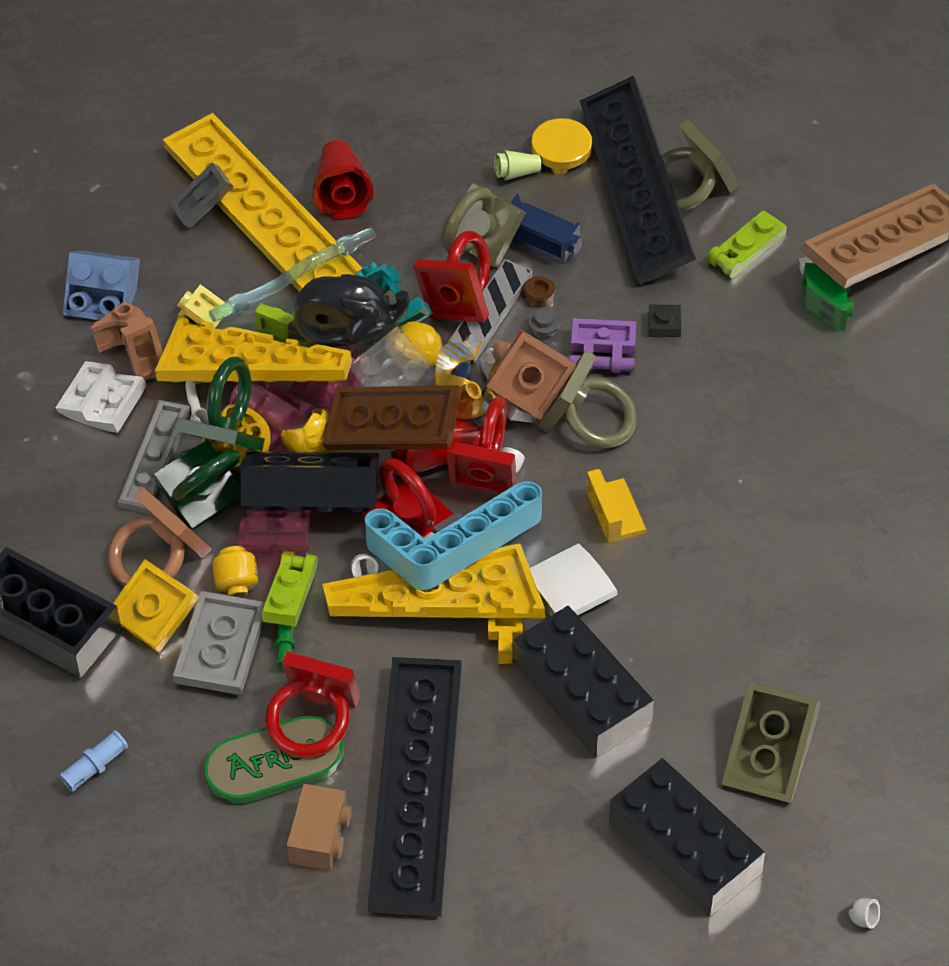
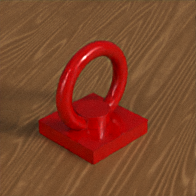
[413,231,490,322]
[446,396,517,494]
[361,458,454,537]
[265,651,360,758]

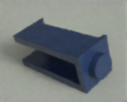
[510,193,583,264]

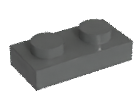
[170,162,234,228]

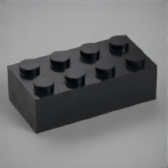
[240,451,379,512]
[0,547,122,678]
[512,605,654,758]
[609,758,765,917]

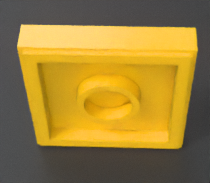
[113,559,200,653]

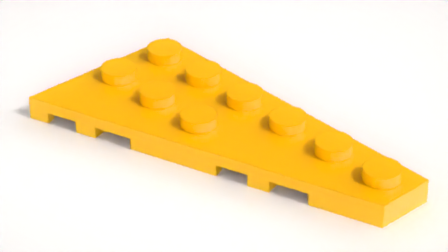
[155,316,352,383]
[322,543,546,619]

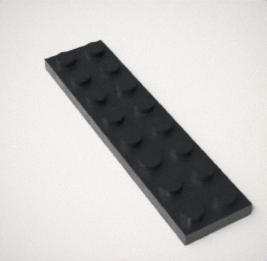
[580,76,697,285]
[368,657,462,916]

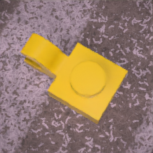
[488,618,523,664]

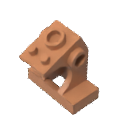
[91,301,163,381]

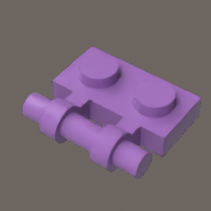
[570,318,636,373]

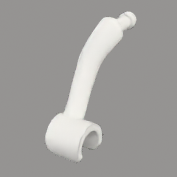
[185,381,208,424]

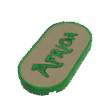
[204,716,344,804]

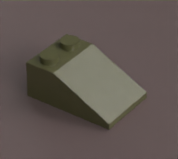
[721,682,821,803]

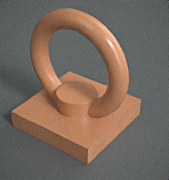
[485,330,577,420]
[108,487,212,587]

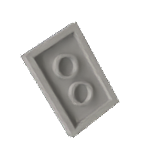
[173,591,265,695]

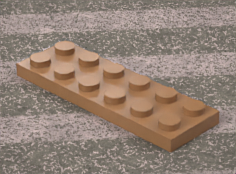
[801,183,949,289]

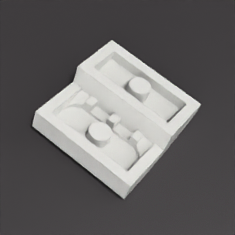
[55,361,147,433]
[530,543,618,616]

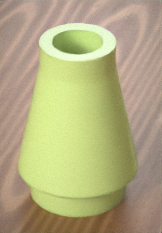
[494,150,541,180]

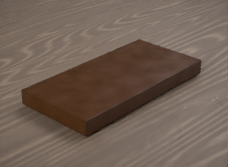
[323,385,462,450]

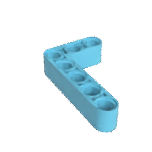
[365,481,542,590]

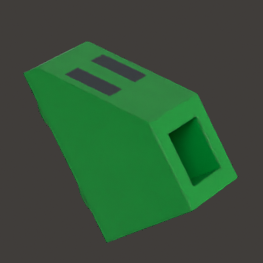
[802,263,853,331]

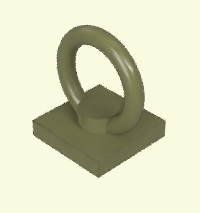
[662,119,740,211]
[443,182,526,267]
[537,350,637,448]

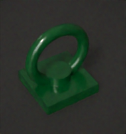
[175,357,265,451]
[152,439,241,530]

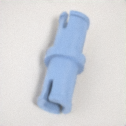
[59,730,128,792]

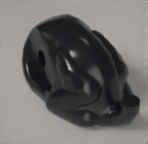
[287,274,410,347]

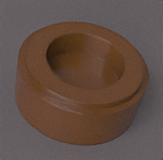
[523,276,555,307]

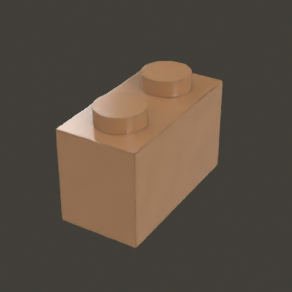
[287,784,352,871]

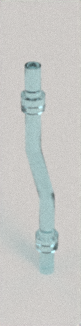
[209,227,376,322]

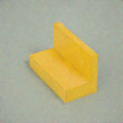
[586,469,646,543]

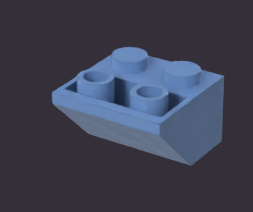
[63,250,140,320]

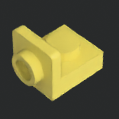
[175,284,231,328]

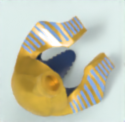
[432,333,505,420]

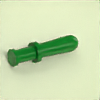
[275,624,295,671]

